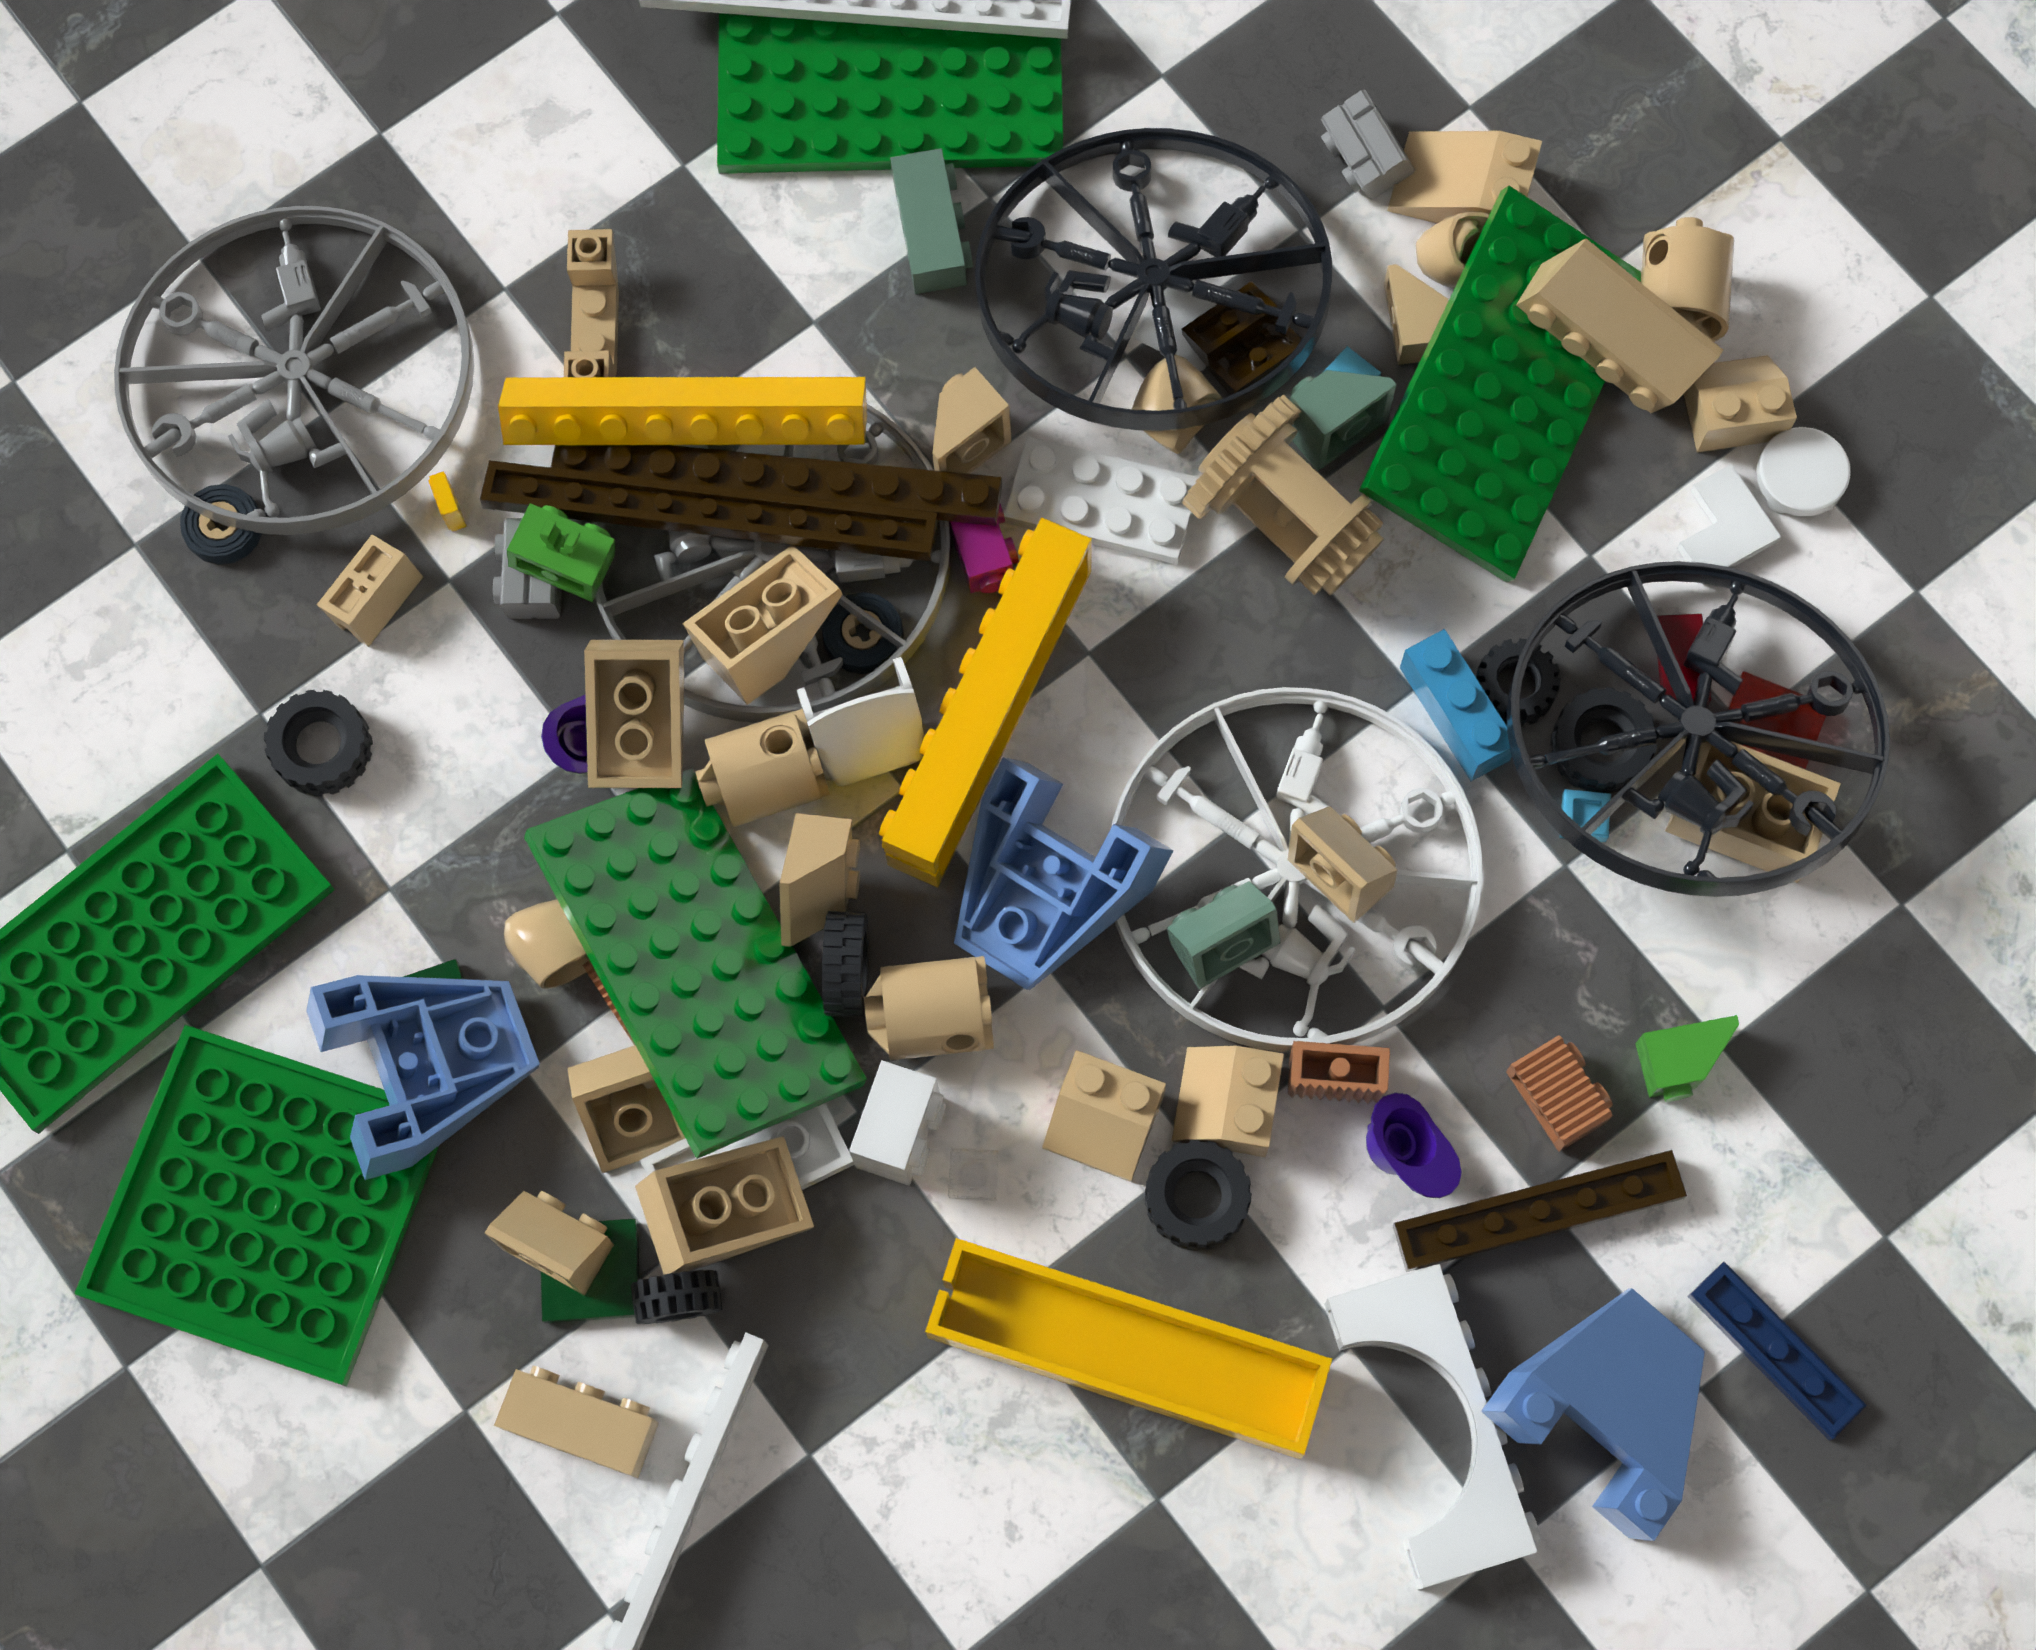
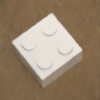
[849,1060,946,1186]

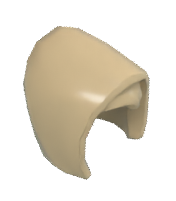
[1415,212,1489,289]
[1132,354,1223,454]
[504,899,589,989]

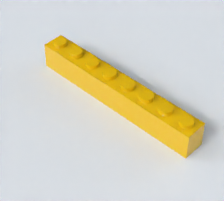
[498,377,867,445]

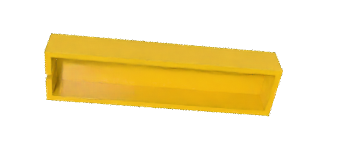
[879,517,1092,888]
[925,1238,1332,1459]

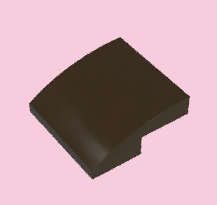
[1181,281,1302,395]

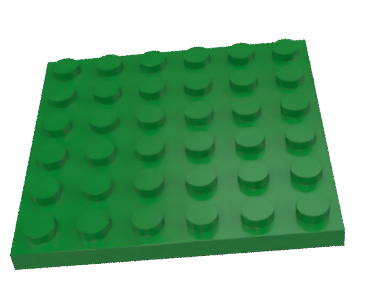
[74,1025,439,1387]

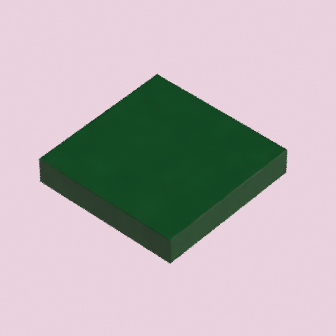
[541,1219,640,1323]

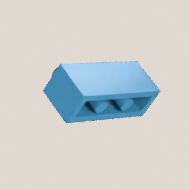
[1400,629,1512,782]

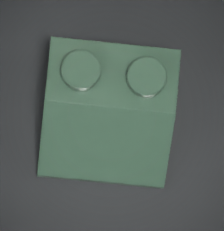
[1290,370,1397,471]
[1167,881,1281,989]

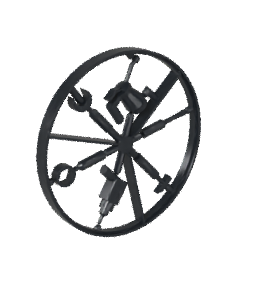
[975,128,1332,431]
[1507,561,1890,897]

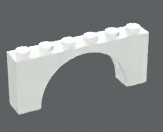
[1324,1264,1541,1590]

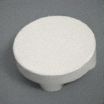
[1757,427,1851,516]

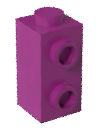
[949,503,1019,593]

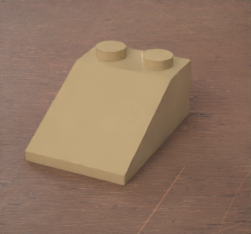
[1387,131,1542,223]
[683,545,843,705]
[584,640,684,788]
[635,1136,814,1274]

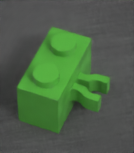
[507,503,615,602]

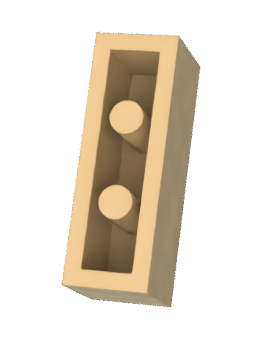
[494,1365,659,1479]

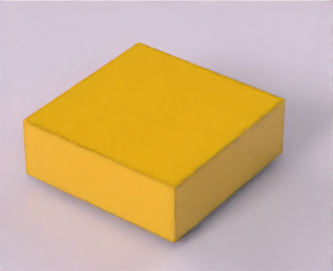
[428,471,467,532]

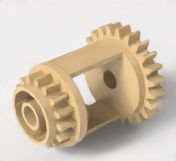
[1182,394,1384,596]

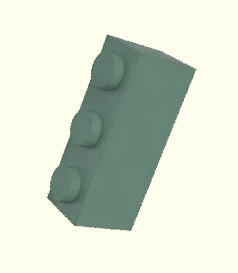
[890,148,973,294]

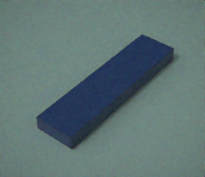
[1687,1262,1867,1441]

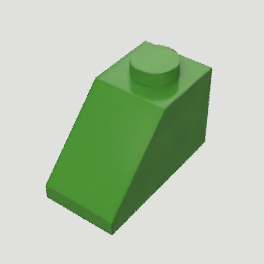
[1635,1015,1739,1102]

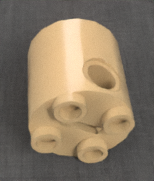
[1641,217,1734,342]
[695,709,830,827]
[864,956,994,1060]

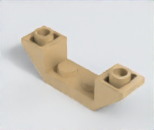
[564,229,619,377]

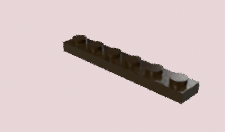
[1393,1150,1687,1272]

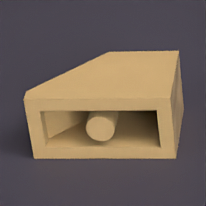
[1384,264,1448,365]

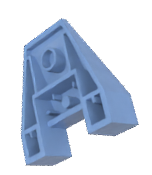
[954,757,1174,990]
[306,975,540,1180]
[1481,1288,1705,1541]

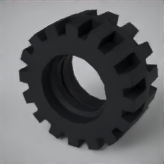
[1476,638,1561,727]
[631,1270,722,1324]

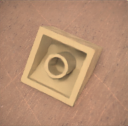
[1684,355,1797,453]
[932,367,1011,474]
[1287,806,1398,923]
[780,813,860,947]
[567,1045,685,1173]
[1172,1046,1284,1157]
[1042,1050,1166,1182]
[485,1191,614,1296]

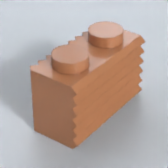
[1506,1035,1613,1152]
[1287,1041,1390,1104]

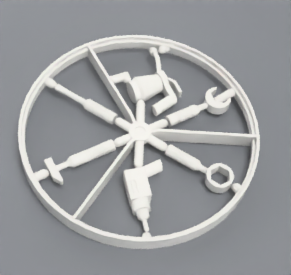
[1111,687,1483,1052]

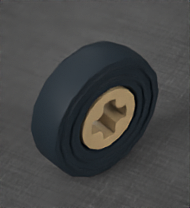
[180,484,262,565]
[822,592,904,674]

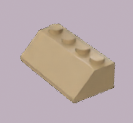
[1516,239,1723,413]

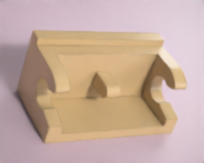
[317,535,423,647]

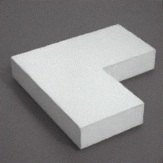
[1677,464,1781,584]

